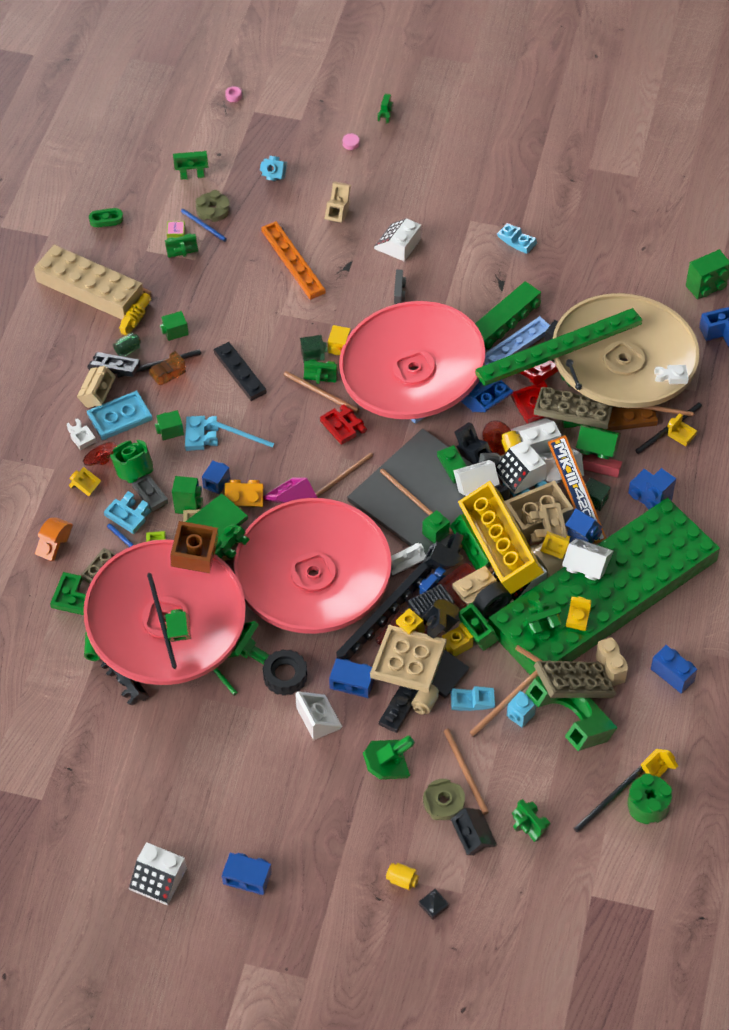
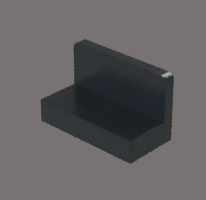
[451,807,497,856]

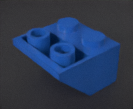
[461,380,513,412]

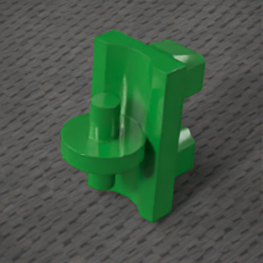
[165,234,199,258]
[304,359,337,384]
[523,600,562,636]
[512,799,550,842]

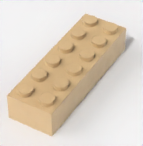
[34,245,144,319]

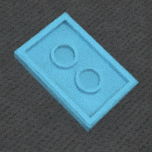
[87,390,153,441]

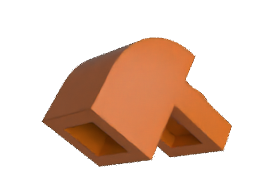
[35,517,73,561]

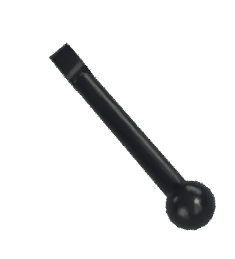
[566,359,582,390]

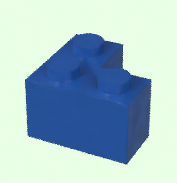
[699,307,729,348]
[628,468,676,509]
[565,508,602,543]

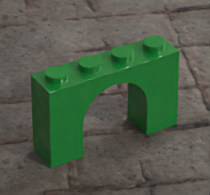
[525,677,618,751]

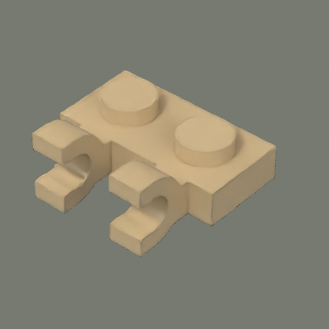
[526,503,567,542]

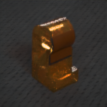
[149,351,186,385]

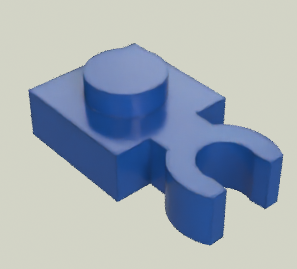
[419,567,446,594]

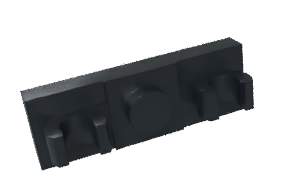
[101,662,150,705]
[379,686,419,733]

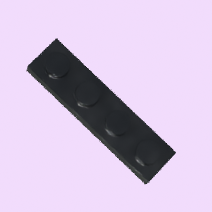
[214,342,267,401]

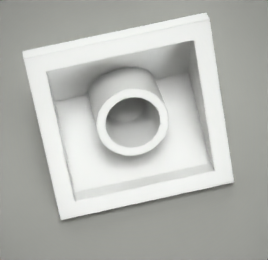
[296,691,342,740]

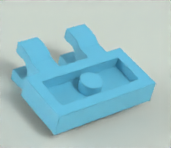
[185,416,219,451]
[104,491,151,534]

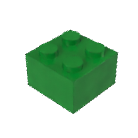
[685,249,729,300]
[576,425,621,459]

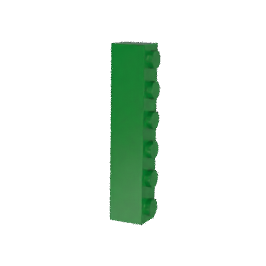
[475,281,541,351]

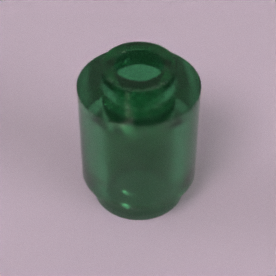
[113,332,141,356]

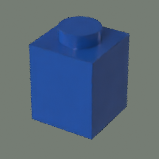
[202,460,230,495]

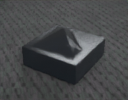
[419,889,449,920]

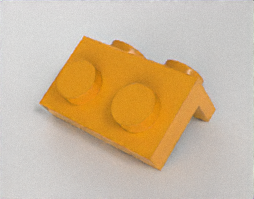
[225,480,264,507]

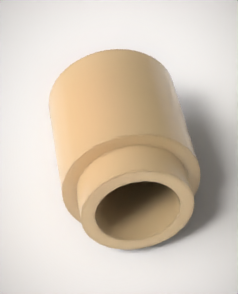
[412,685,439,714]

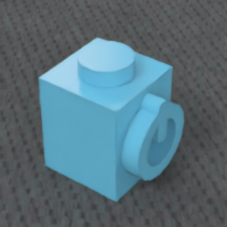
[507,691,536,728]

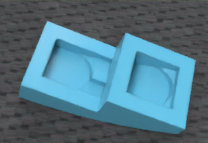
[451,686,495,711]

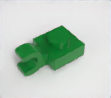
[377,94,393,123]

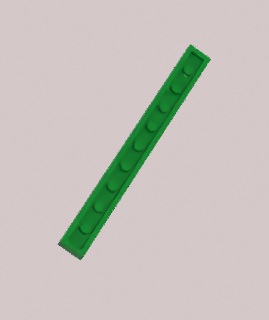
[475,308,642,386]

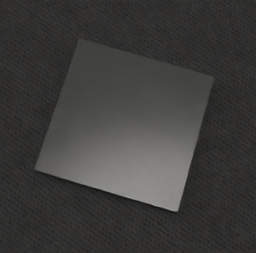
[347,428,502,555]

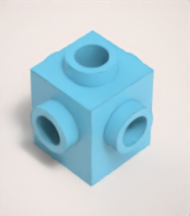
[260,156,287,181]

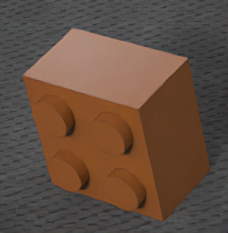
[170,521,218,574]

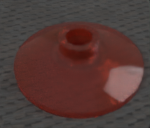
[482,420,511,456]
[83,442,117,466]

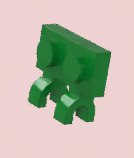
[173,151,208,180]
[215,524,250,559]

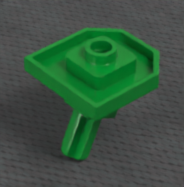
[228,621,269,665]
[363,736,415,780]

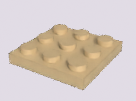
[370,625,446,693]

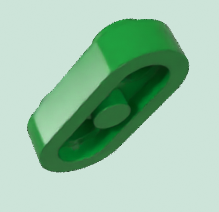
[88,208,124,228]

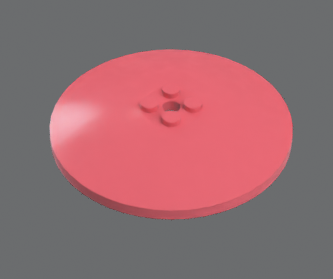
[339,301,486,419]
[234,498,391,634]
[84,540,245,685]

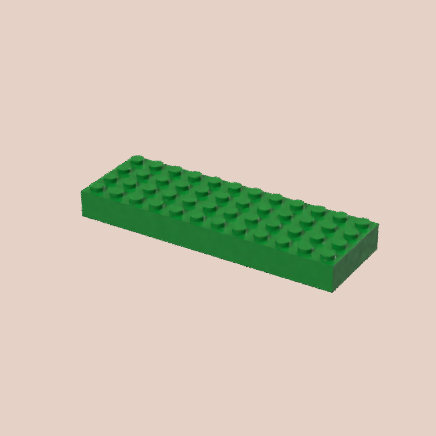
[488,497,720,678]

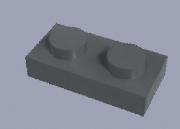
[394,269,406,305]
[132,474,168,512]

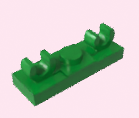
[450,514,491,570]

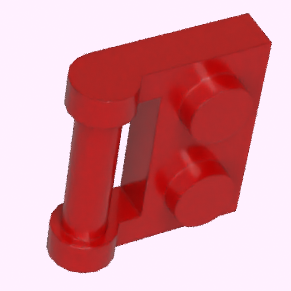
[520,361,558,385]

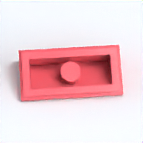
[582,454,622,478]

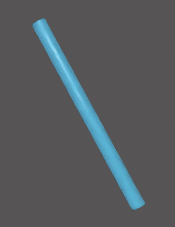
[212,420,274,448]

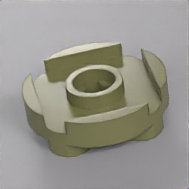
[196,190,230,222]
[423,779,465,820]

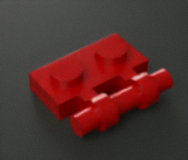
[320,404,367,445]

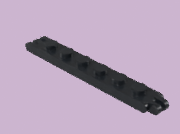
[336,562,432,660]

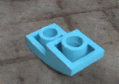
[497,224,537,254]

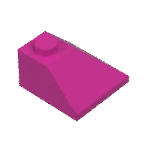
[263,477,317,504]

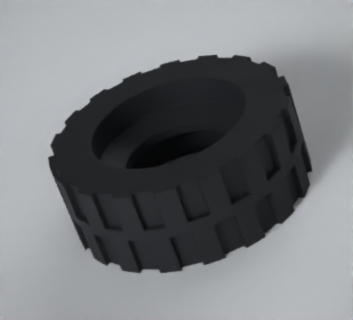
[263,649,308,696]

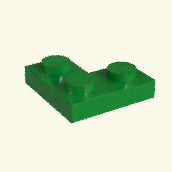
[50,572,86,615]

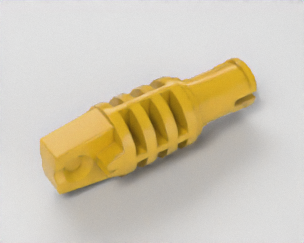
[119,293,151,336]

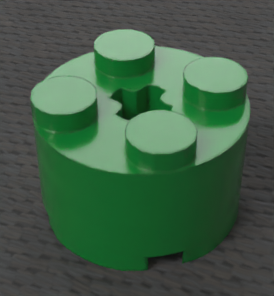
[110,440,154,483]
[627,773,672,824]

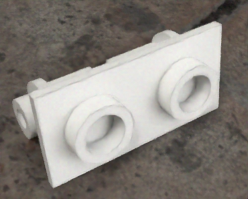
[391,543,426,575]

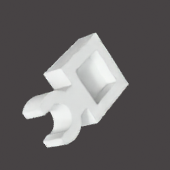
[654,365,688,384]
[67,419,96,451]

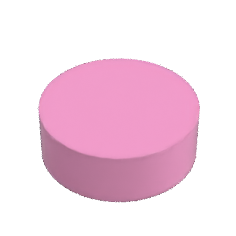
[225,87,242,102]
[343,134,359,150]

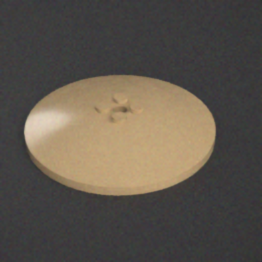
[553,294,699,408]

